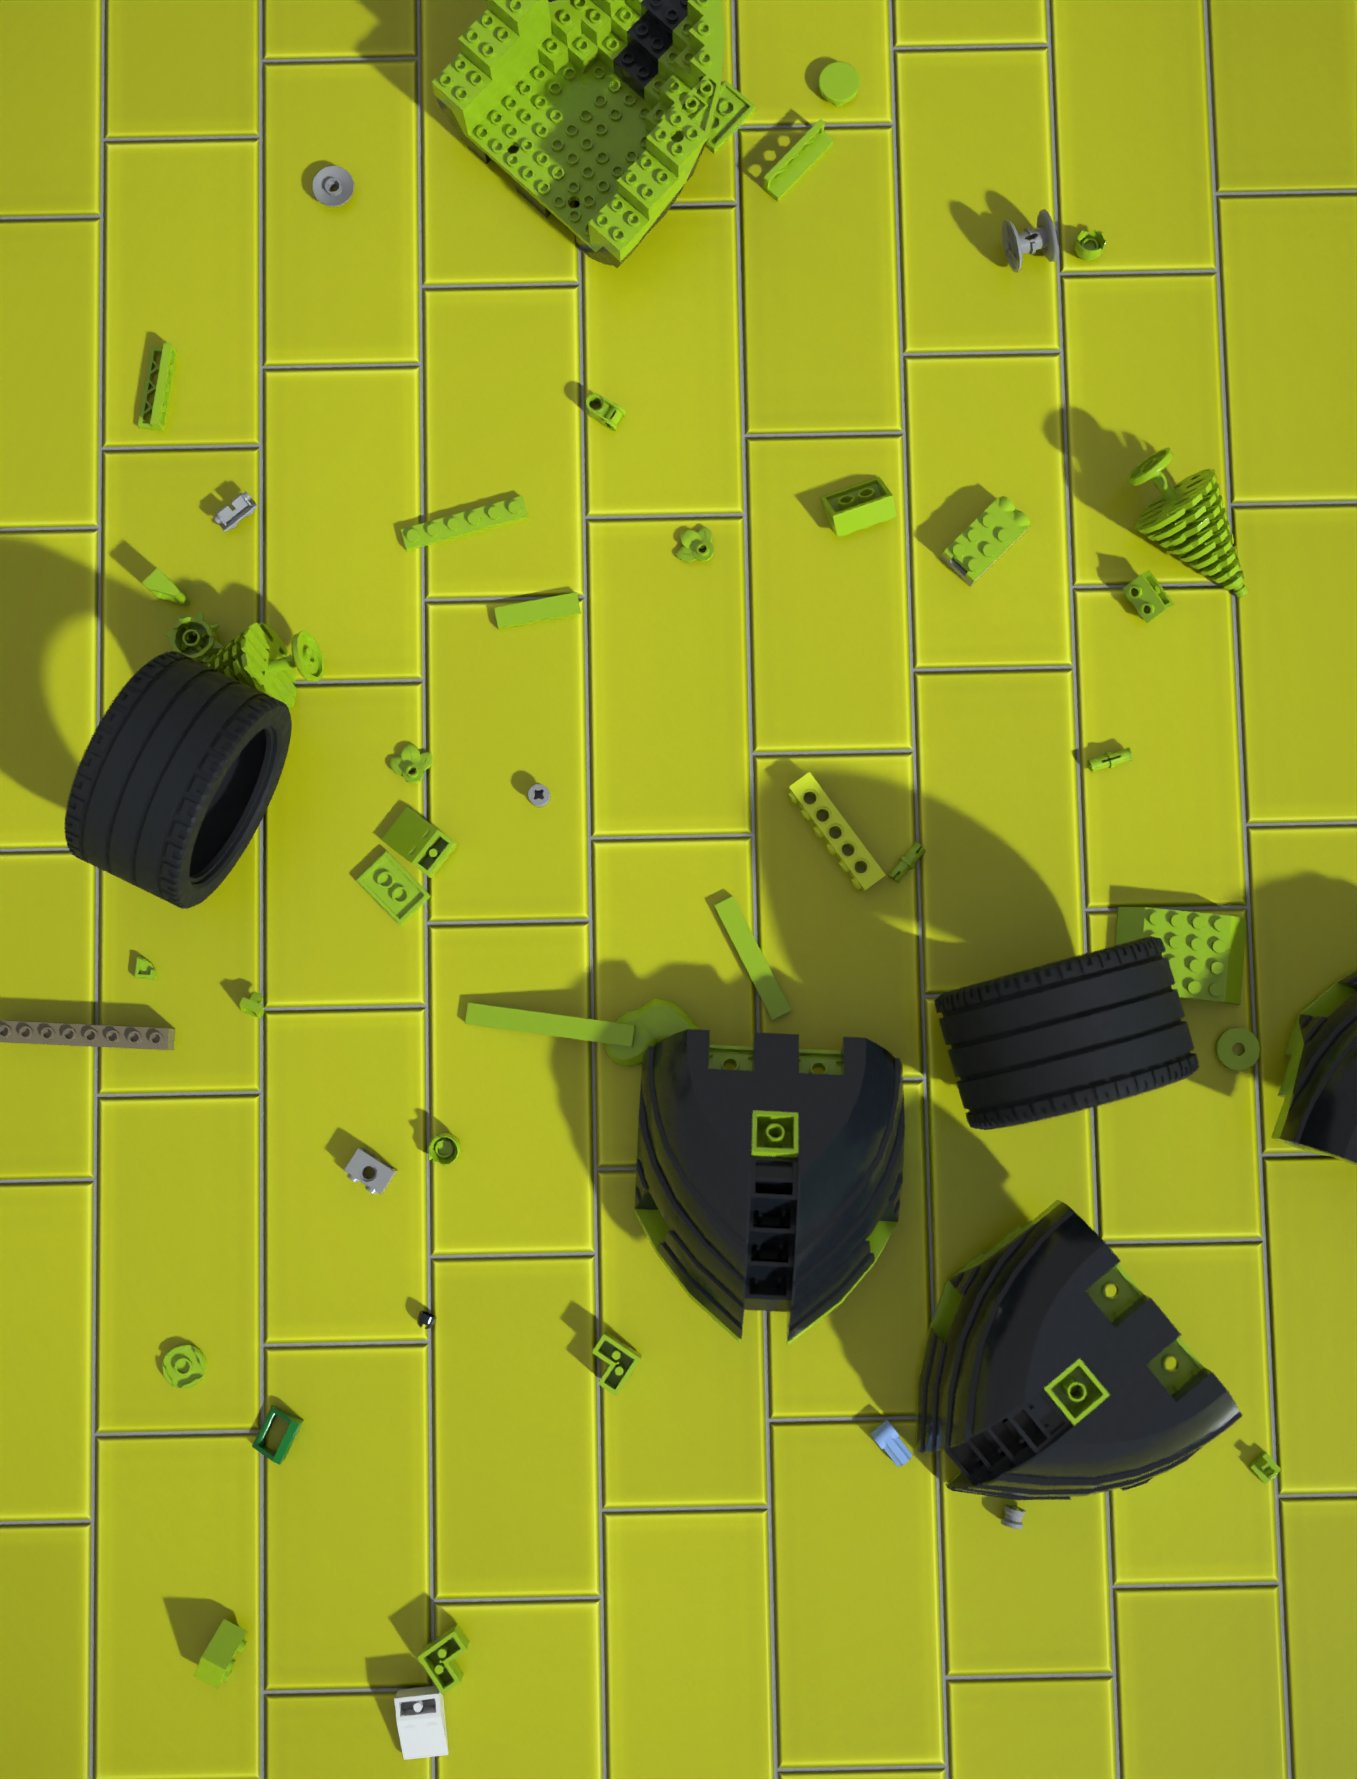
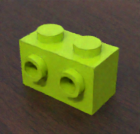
[1123,570,1174,623]

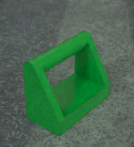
[252,1405,304,1465]

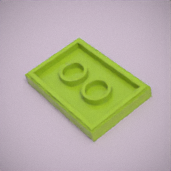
[705,80,756,154]
[356,850,431,926]

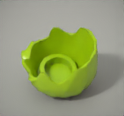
[1075,229,1106,261]
[427,1133,461,1166]

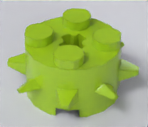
[165,612,223,663]

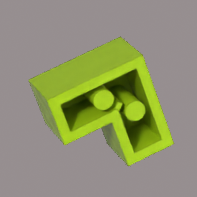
[592,1331,641,1396]
[194,1619,247,1689]
[417,1623,470,1695]

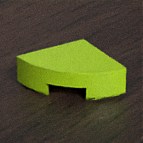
[134,956,157,980]

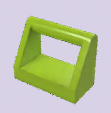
[142,568,190,606]

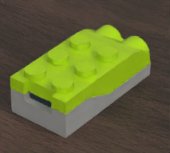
[940,496,1031,587]

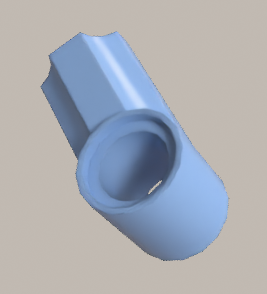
[870,1420,913,1467]

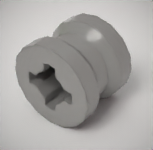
[528,784,550,807]
[1000,1504,1026,1529]

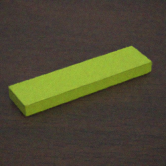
[494,592,581,630]

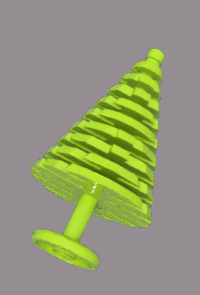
[1127,447,1248,598]
[203,622,324,711]

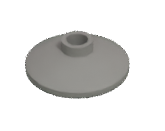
[312,166,354,207]

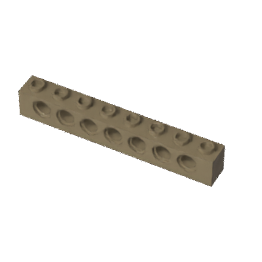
[0,1020,175,1050]

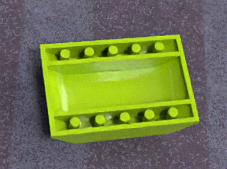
[1115,907,1247,1005]

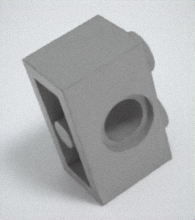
[344,1147,398,1195]

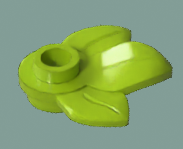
[675,526,714,563]
[390,743,432,784]

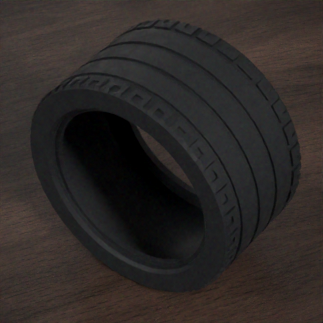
[65,651,292,909]

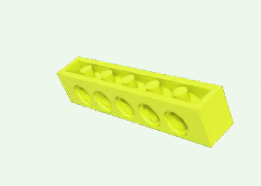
[787,772,886,892]

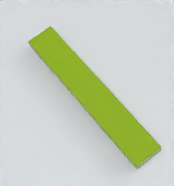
[714,896,791,1020]

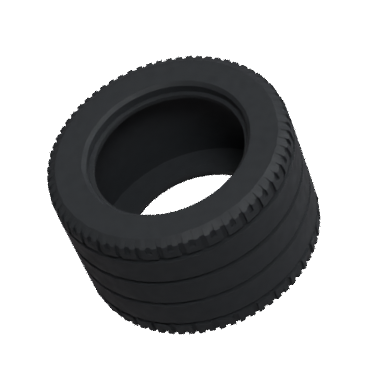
[934,937,1199,1130]

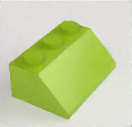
[820,477,897,537]

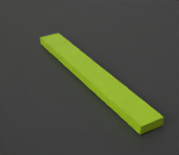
[465,1002,636,1047]

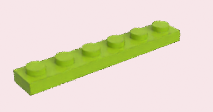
[401,496,528,551]

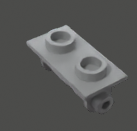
[213,492,258,532]

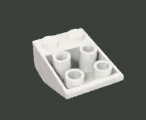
[394,1686,449,1760]

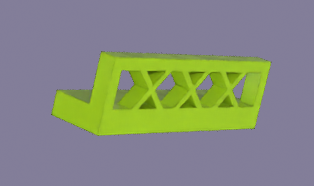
[763,119,834,202]
[138,343,177,432]

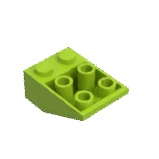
[381,806,458,879]

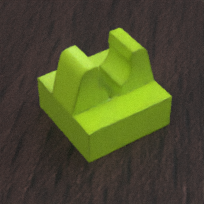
[239,991,265,1019]
[1248,1451,1281,1484]

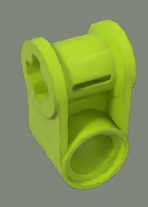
[586,393,626,431]

